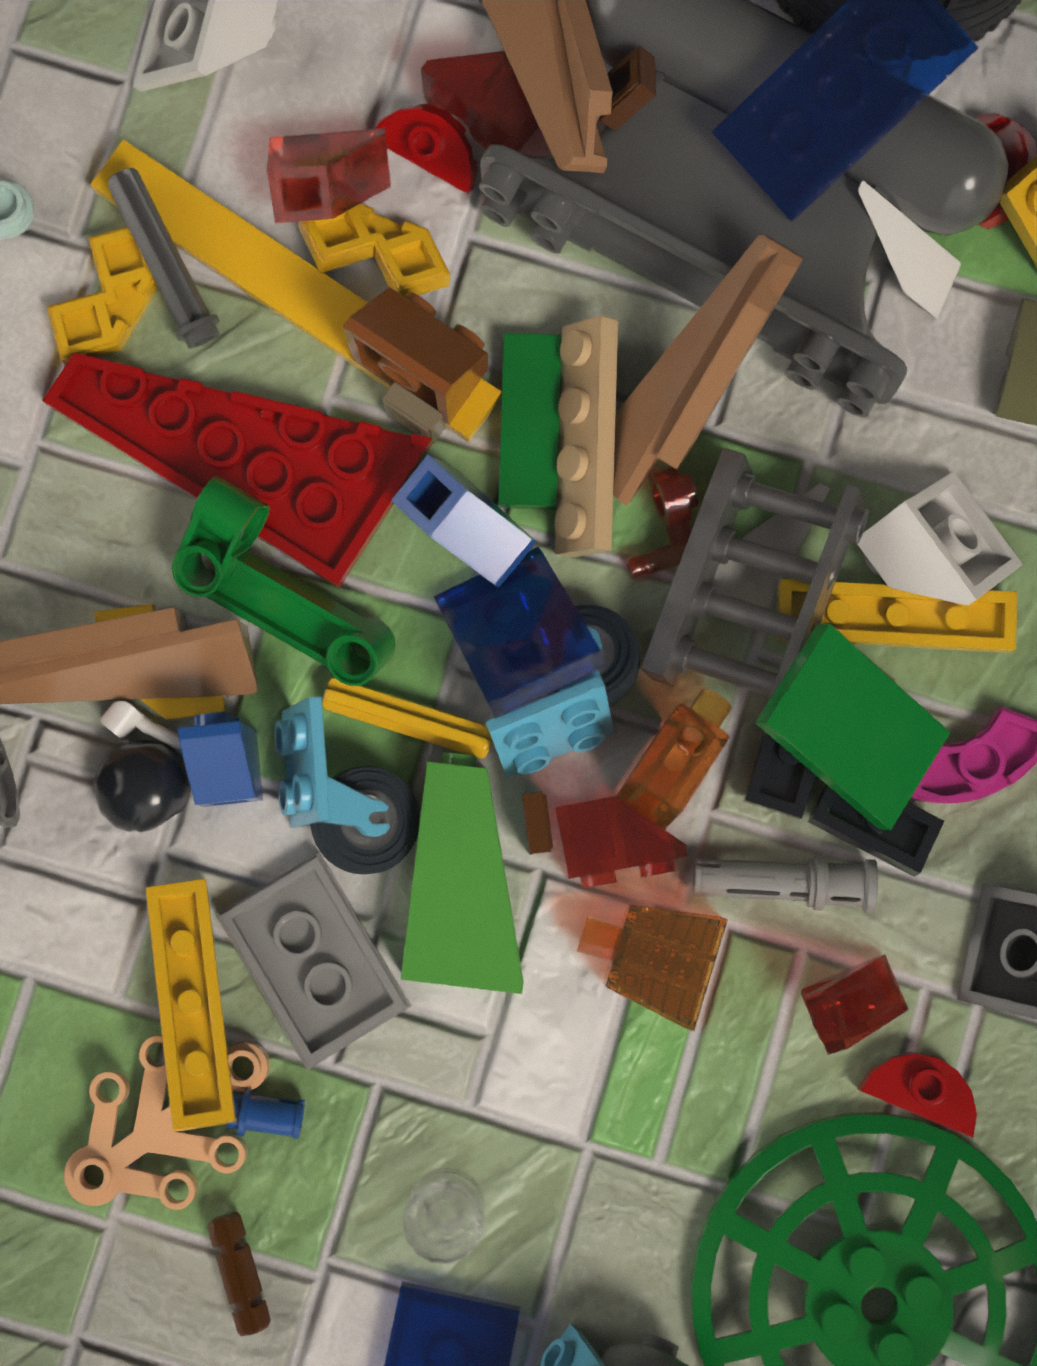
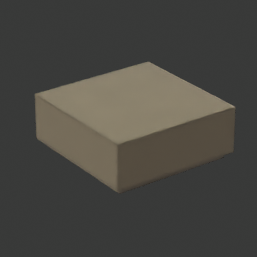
[383,381,445,445]

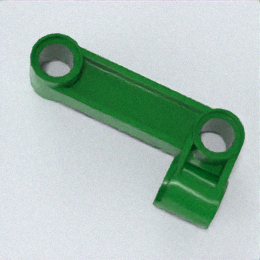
[172,476,396,686]

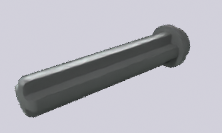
[108,168,220,349]

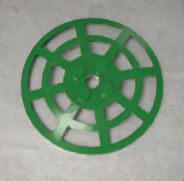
[690,1112,1037,1366]

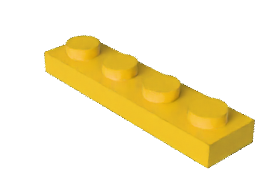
[775,579,1017,653]
[145,878,236,1132]

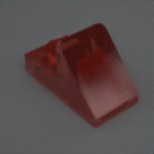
[801,954,909,1055]

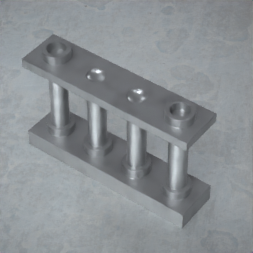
[641,448,869,701]

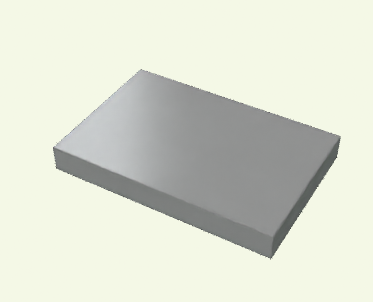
[216,853,412,1070]

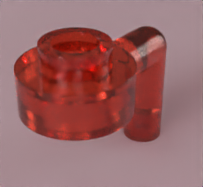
[626,466,698,580]

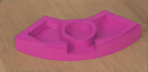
[910,706,1037,804]

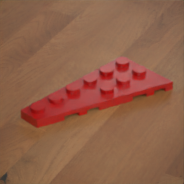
[42,352,433,589]

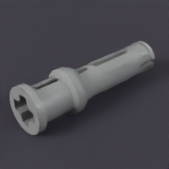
[693,856,878,913]

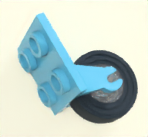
[486,605,640,778]
[274,697,420,875]

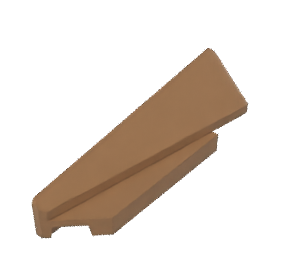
[481,0,612,173]

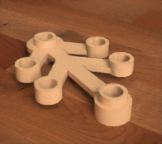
[64,1034,271,1210]

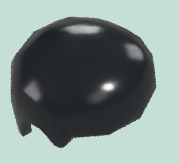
[93,740,190,832]

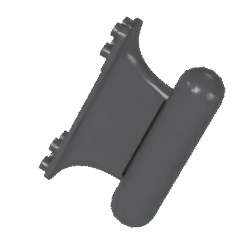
[479,0,1009,418]

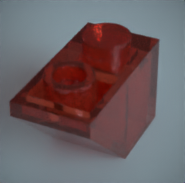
[420,51,539,152]
[267,128,391,223]
[554,796,688,889]

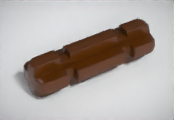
[207,1212,271,1336]

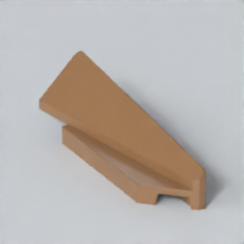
[613,234,804,506]
[0,607,258,704]

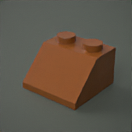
[343,287,488,425]

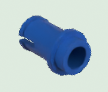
[227,1087,305,1139]

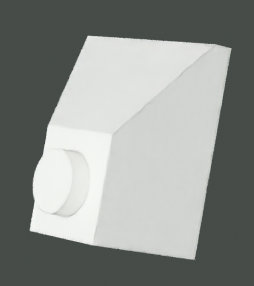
[132,0,278,92]
[857,471,1023,606]

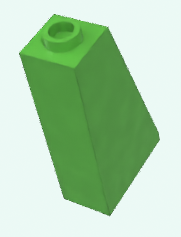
[401,752,523,994]

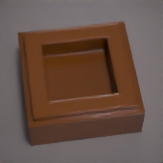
[600,46,656,131]
[522,791,553,855]

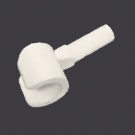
[100,701,181,750]

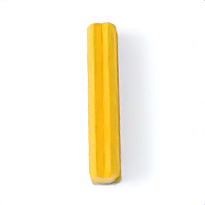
[322,677,492,759]

